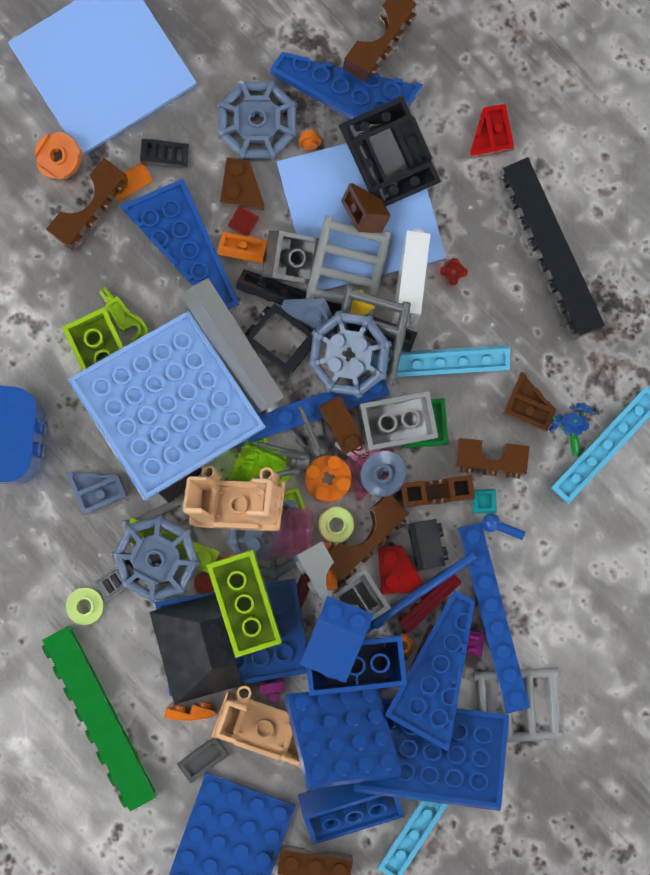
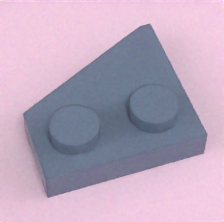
[281,298,338,338]
[66,472,128,515]

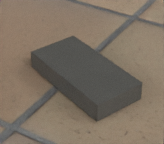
[177,738,230,784]

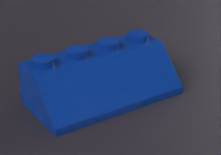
[297,783,404,845]

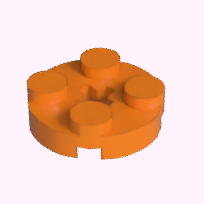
[35,132,83,180]
[305,455,352,502]

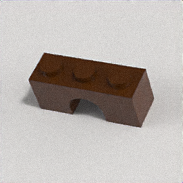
[454,438,530,479]
[400,475,475,508]
[277,845,353,875]

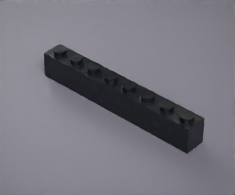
[499,157,605,340]

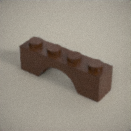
[342,0,417,83]
[46,158,128,251]
[327,495,409,580]

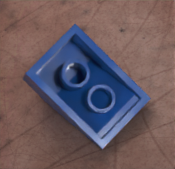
[300,596,374,683]

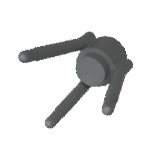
[289,406,330,459]
[255,442,310,479]

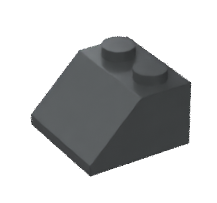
[262,231,319,284]

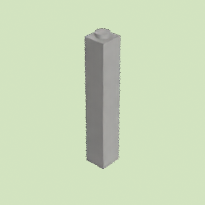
[181,278,284,414]

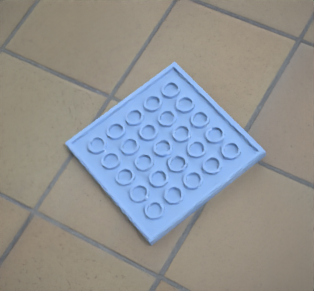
[8,0,197,157]
[277,143,446,291]
[68,310,265,501]

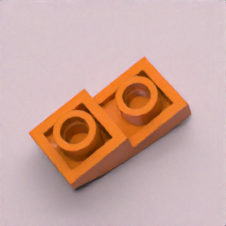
[164,701,217,721]

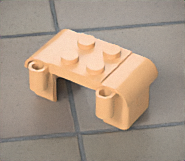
[183,465,286,531]
[211,684,302,769]

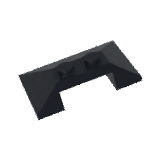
[338,95,441,206]
[149,593,244,705]

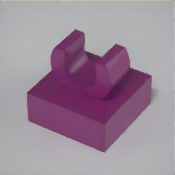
[466,631,485,657]
[259,678,285,703]

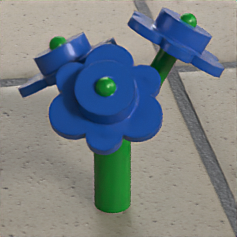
[548,402,596,457]

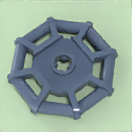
[217,80,298,160]
[307,310,392,398]
[225,499,313,581]
[111,514,201,603]

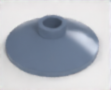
[361,451,406,497]

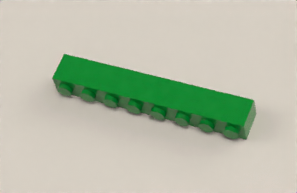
[42,626,158,812]

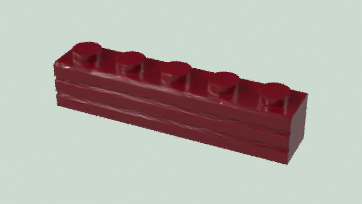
[398,575,462,633]

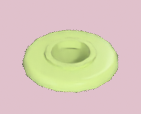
[318,507,355,544]
[66,587,104,625]

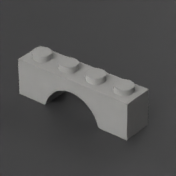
[295,541,370,627]

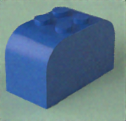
[0,386,47,485]
[304,635,407,696]

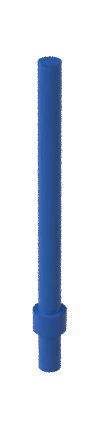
[366,551,478,634]

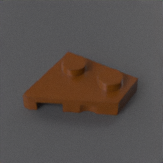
[220,157,265,210]
[503,372,556,432]

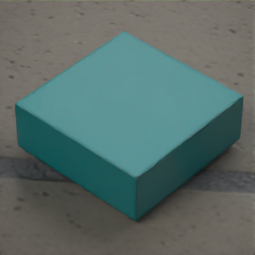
[472,489,497,514]

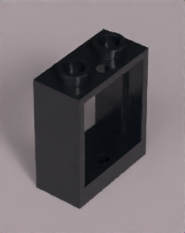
[245,303,313,377]

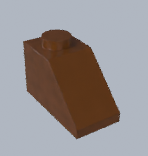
[341,183,391,233]
[318,396,365,455]

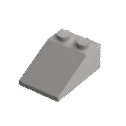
[357,391,438,453]

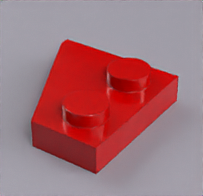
[469,104,514,158]
[377,546,424,594]

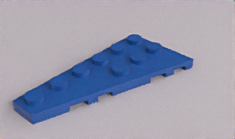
[270,52,423,119]
[120,179,240,310]
[385,590,475,752]

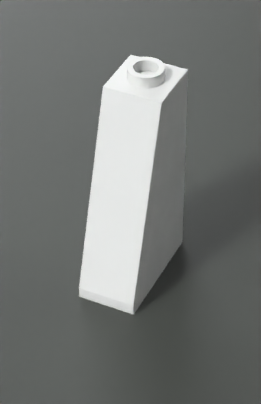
[391,229,431,327]

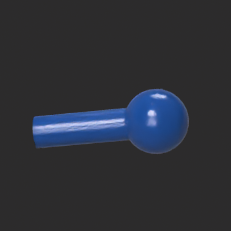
[482,513,525,540]

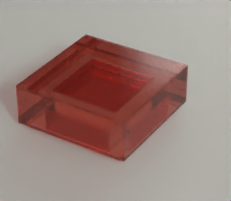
[228,206,259,237]

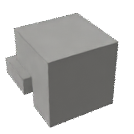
[332,568,391,621]

